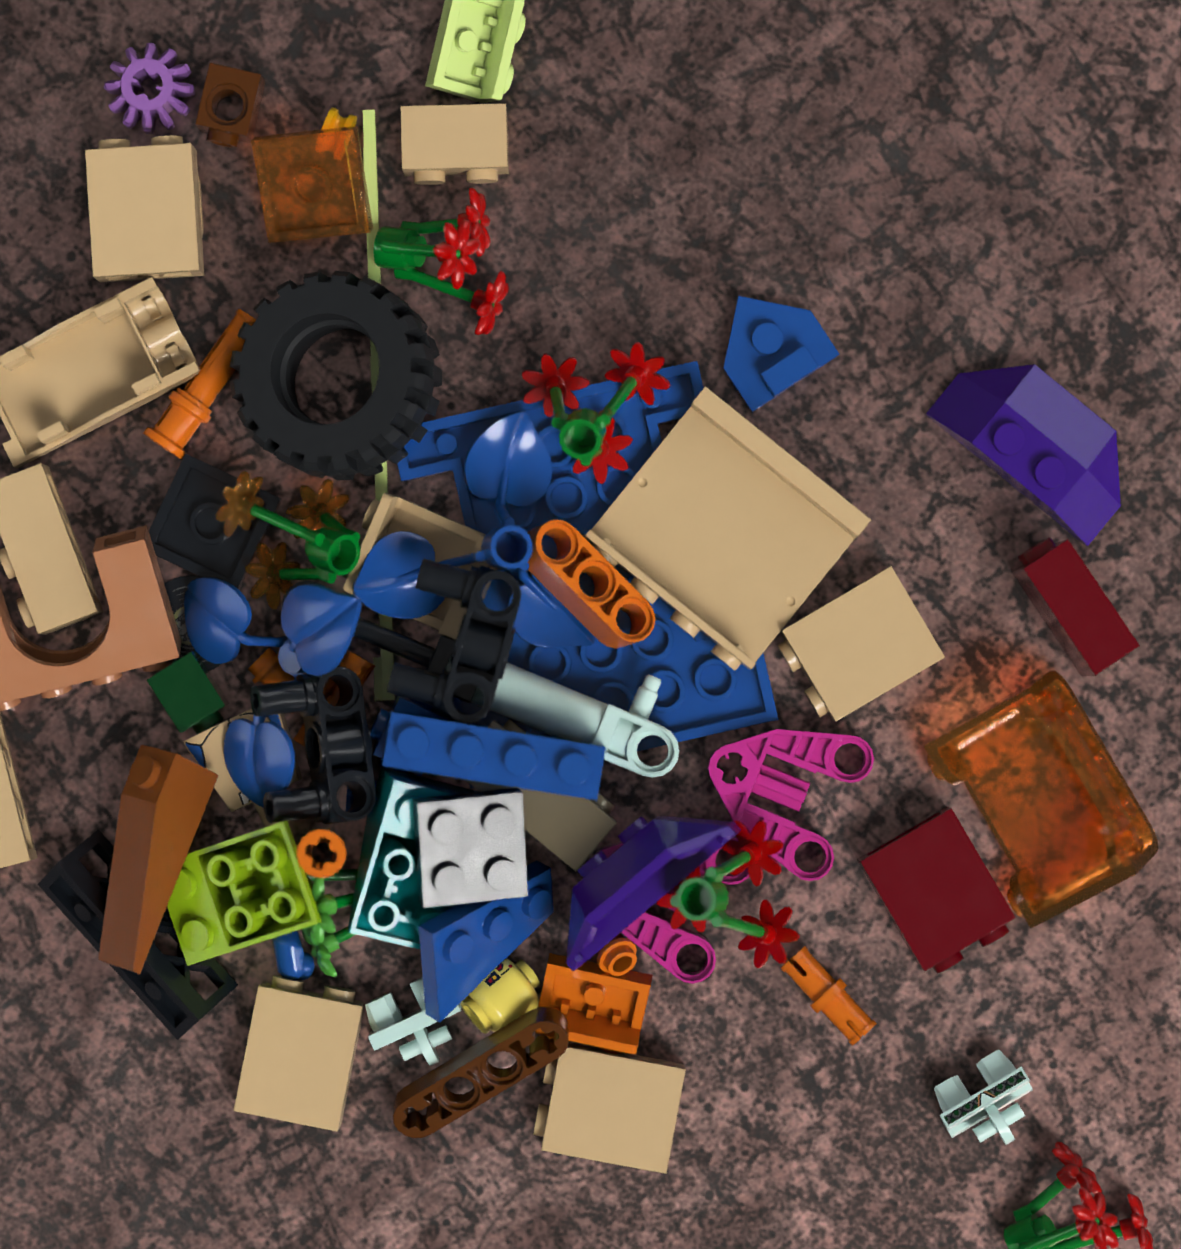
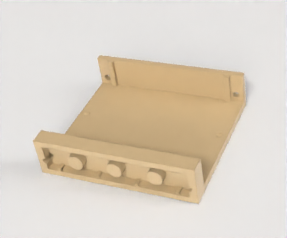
[585,386,871,671]

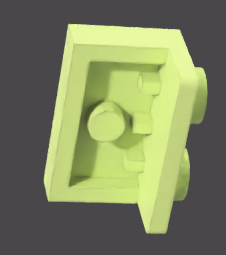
[425,0,526,103]

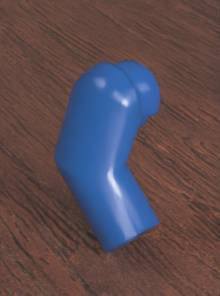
[272,931,315,980]

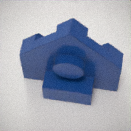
[723,296,840,413]

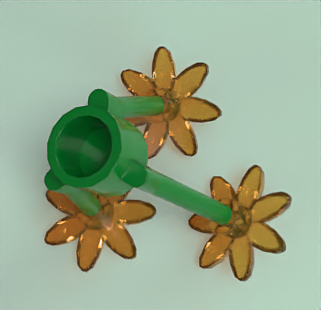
[215,471,361,609]

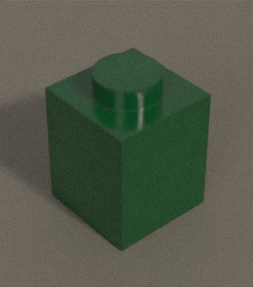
[147,651,229,735]

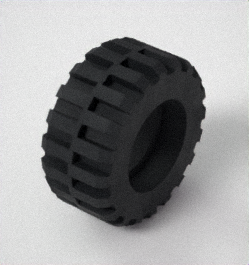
[230,270,442,480]

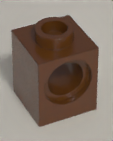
[195,63,266,148]

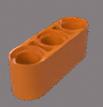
[527,520,655,649]

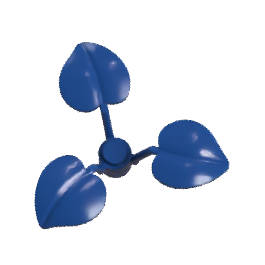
[352,412,596,648]
[184,577,363,808]

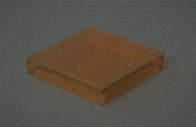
[251,126,373,243]

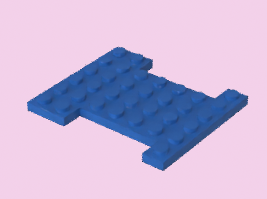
[397,361,779,789]

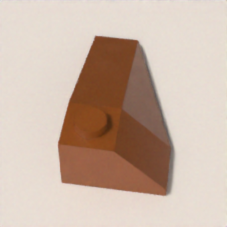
[98,744,218,974]

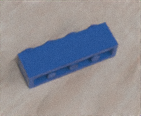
[382,712,606,801]

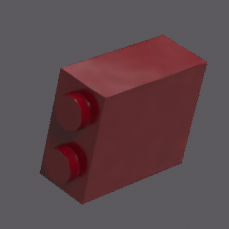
[1012,537,1140,676]
[857,807,1016,974]

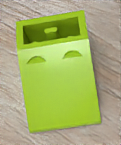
[167,820,322,966]

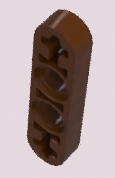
[393,1007,569,1138]

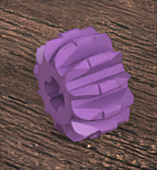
[104,43,195,134]

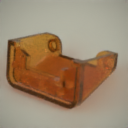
[924,670,1159,929]

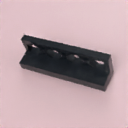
[37,829,238,1040]

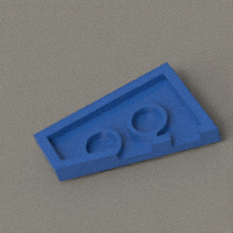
[418,860,554,1023]

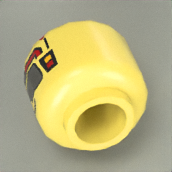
[460,958,540,1034]

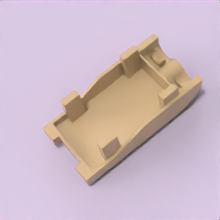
[0,277,200,468]

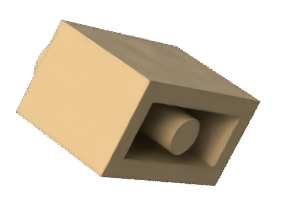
[401,104,509,185]

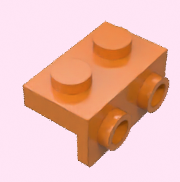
[536,953,653,1054]

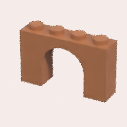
[0,525,182,711]

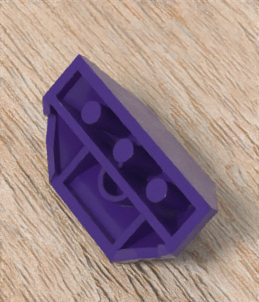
[925,364,1121,547]
[566,815,741,972]

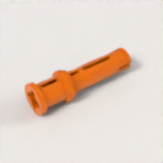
[143,308,256,460]
[297,829,347,878]

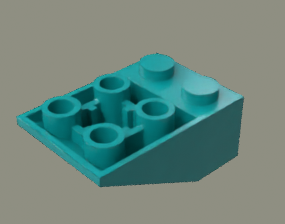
[348,767,479,950]

